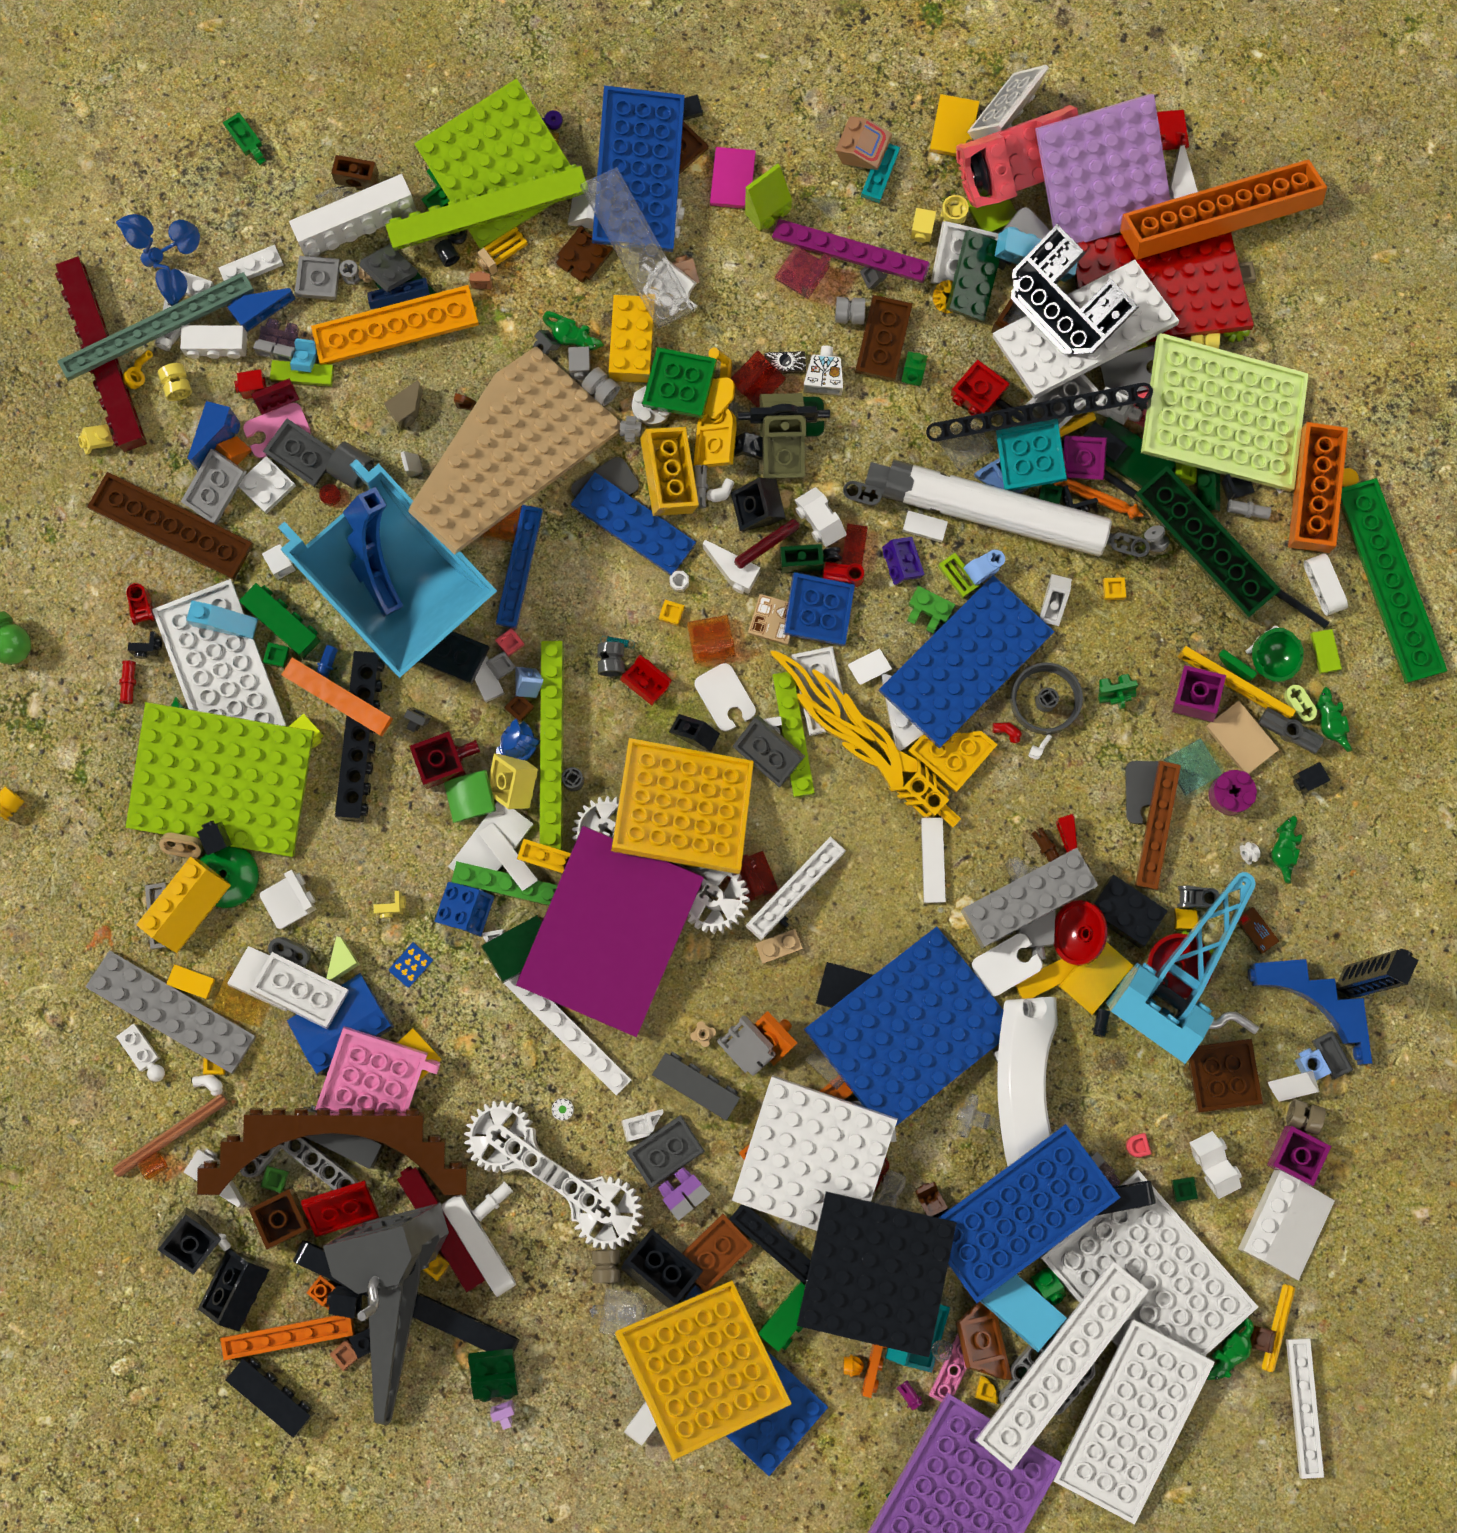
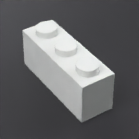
[180,325,247,359]

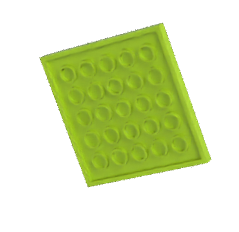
[414,78,570,250]

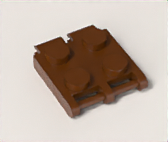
[556,225,614,283]

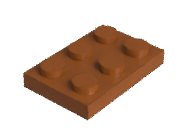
[682,1213,753,1292]

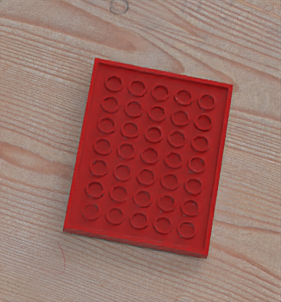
[1075,232,1254,343]

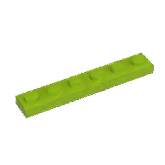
[772,672,815,798]

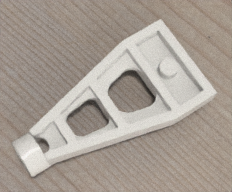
[154,268,214,351]

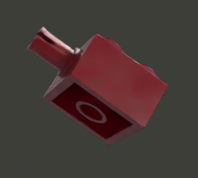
[409,731,480,789]

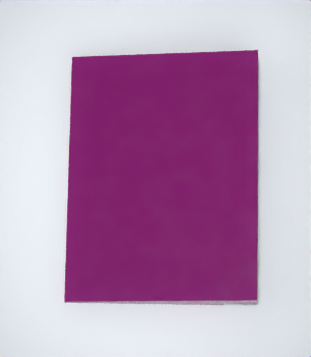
[516,826,704,1037]

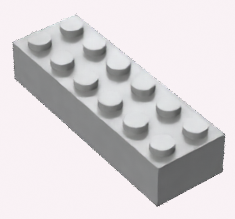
[961,848,1098,949]

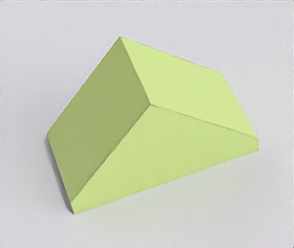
[326,936,360,981]

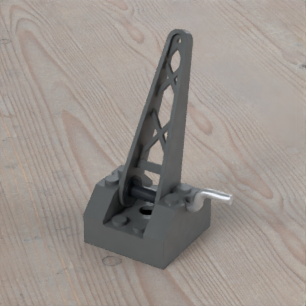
[323,1203,449,1426]

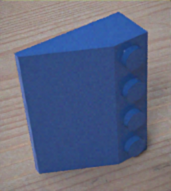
[287,973,394,1075]

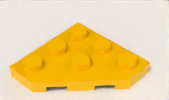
[908,731,998,793]

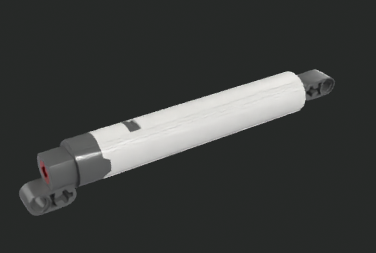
[843,459,1150,557]

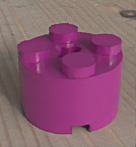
[1208,770,1257,816]

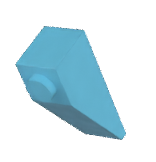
[186,600,258,639]

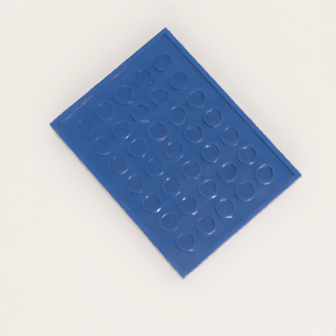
[804,926,1004,1127]

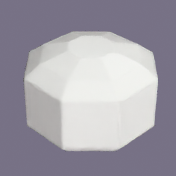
[670,571,689,592]

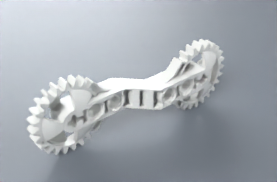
[572,796,750,934]
[464,1101,644,1250]

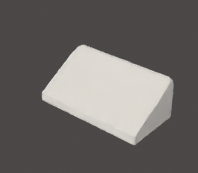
[1268,1070,1320,1102]

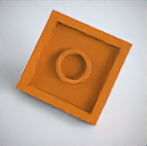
[754,1011,797,1066]

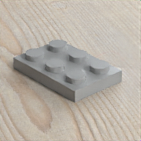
[181,449,247,524]

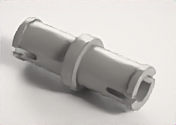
[694,465,708,508]
[1227,499,1271,520]

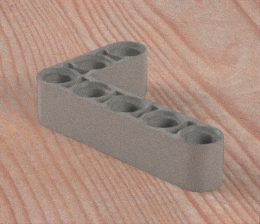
[240,1137,358,1190]

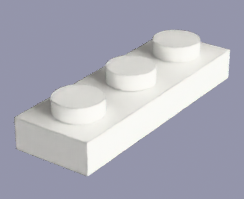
[219,245,283,281]

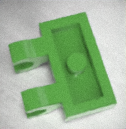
[907,586,955,634]

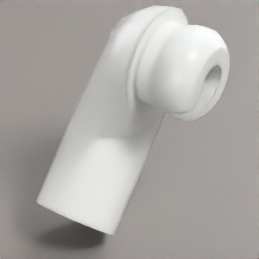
[706,478,735,502]
[192,1075,223,1096]

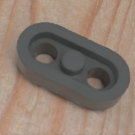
[268,937,311,967]

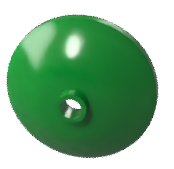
[200,846,259,908]

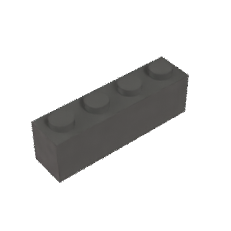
[652,1052,740,1121]
[303,1105,385,1169]

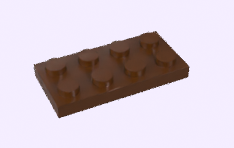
[855,295,913,382]

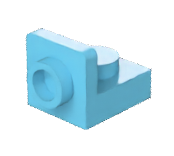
[290,338,317,372]

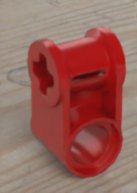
[126,583,156,626]

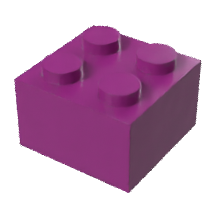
[1172,665,1226,722]
[1267,1126,1331,1186]

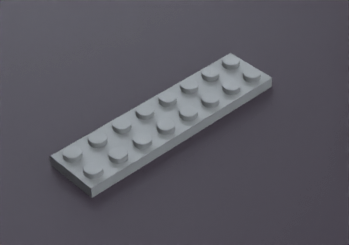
[85,950,256,1074]

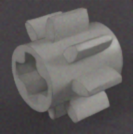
[620,416,642,442]

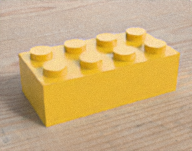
[609,295,655,383]
[640,427,699,516]

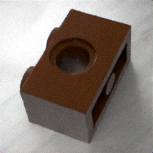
[331,155,379,189]

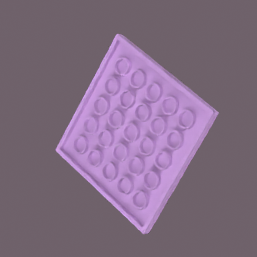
[1035,94,1170,243]

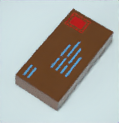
[1237,907,1279,954]

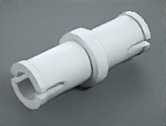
[471,1181,514,1222]

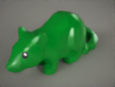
[543,311,604,351]
[1315,687,1353,752]
[1271,815,1302,884]
[1207,1318,1254,1380]

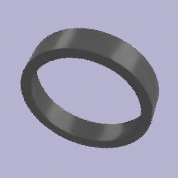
[1010,662,1083,735]

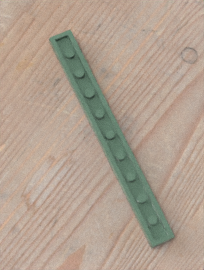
[57,272,254,381]

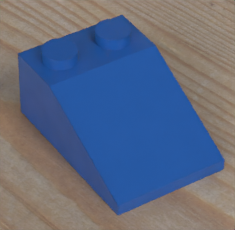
[187,401,240,472]

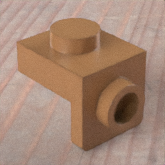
[671,254,700,283]

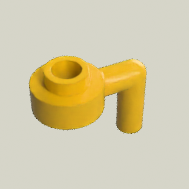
[123,350,153,389]

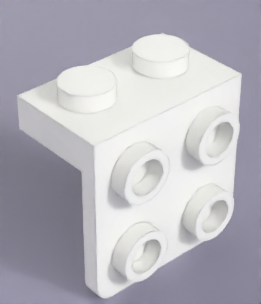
[260,869,317,929]

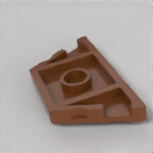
[956,1301,1012,1380]

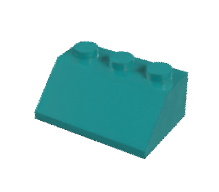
[885,1304,951,1373]

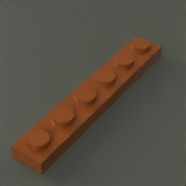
[1135,761,1181,890]

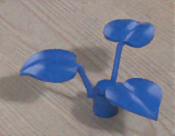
[116,214,200,306]

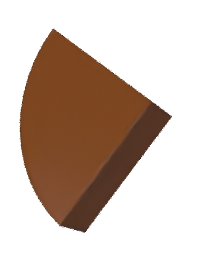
[454,393,477,410]

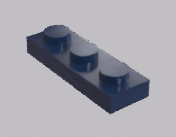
[367,278,430,309]

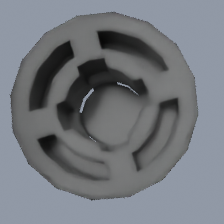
[1035,688,1059,712]
[562,767,584,791]

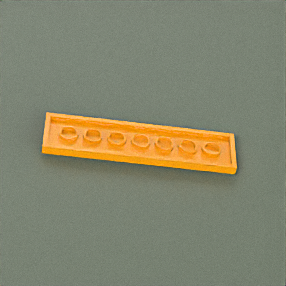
[311,285,479,365]

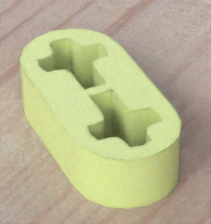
[1284,685,1317,723]

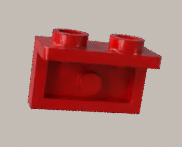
[620,655,672,706]

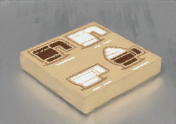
[748,594,791,646]

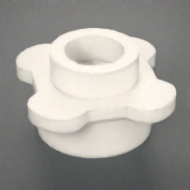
[1240,842,1260,865]

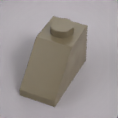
[384,380,423,429]

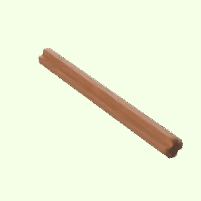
[112,1094,228,1177]

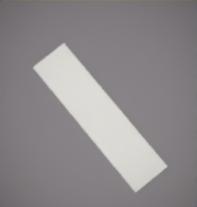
[478,823,538,891]

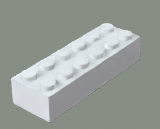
[289,174,417,257]

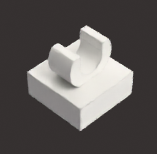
[763,716,782,734]

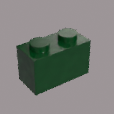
[780,544,824,574]

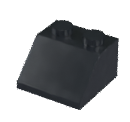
[731,477,786,531]
[157,1207,221,1275]

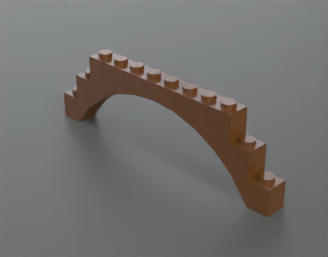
[197,1108,467,1195]

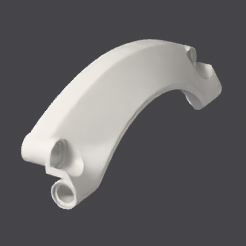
[997,997,1058,1166]

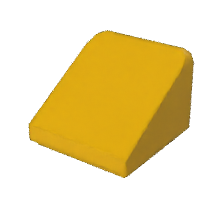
[1174,908,1198,931]

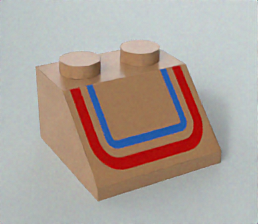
[835,116,892,170]

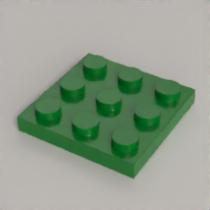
[642,347,717,419]

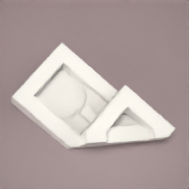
[621,1109,663,1142]

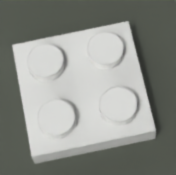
[239,456,296,514]

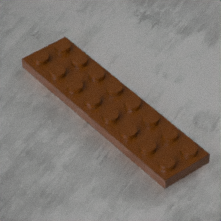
[87,472,254,580]

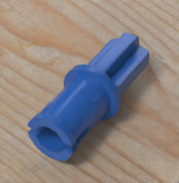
[317,645,338,679]

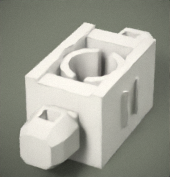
[1095,387,1142,425]

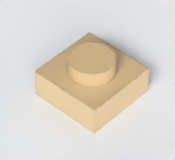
[477,248,498,276]

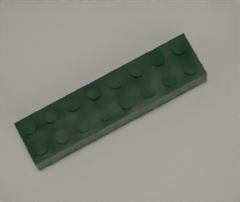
[1134,466,1281,619]

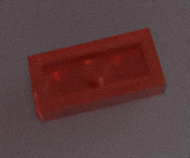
[841,523,868,566]

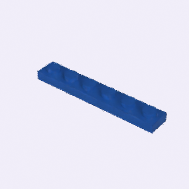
[496,505,543,629]

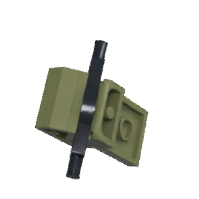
[737,393,830,478]

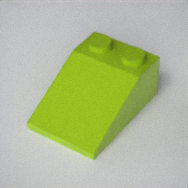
[745,163,792,231]

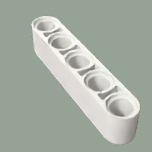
[441,1195,516,1297]

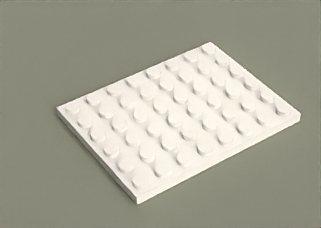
[1040,1170,1258,1356]

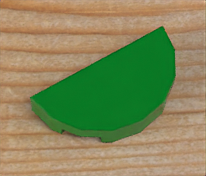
[1219,649,1257,681]

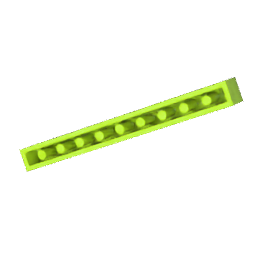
[385,164,589,251]
[539,641,564,851]

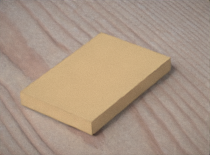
[1205,701,1279,774]

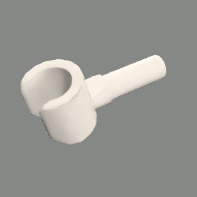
[1028,734,1052,760]

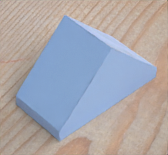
[515,667,543,698]

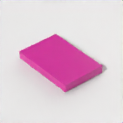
[710,147,756,209]

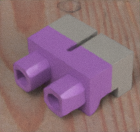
[658,1167,711,1221]

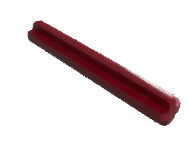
[734,519,800,569]

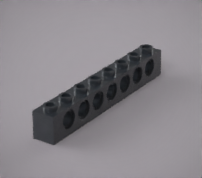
[335,651,385,822]
[1336,948,1419,998]

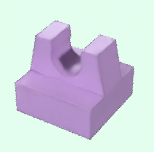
[490,1400,515,1430]

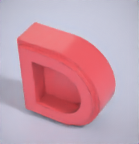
[1126,1133,1152,1157]

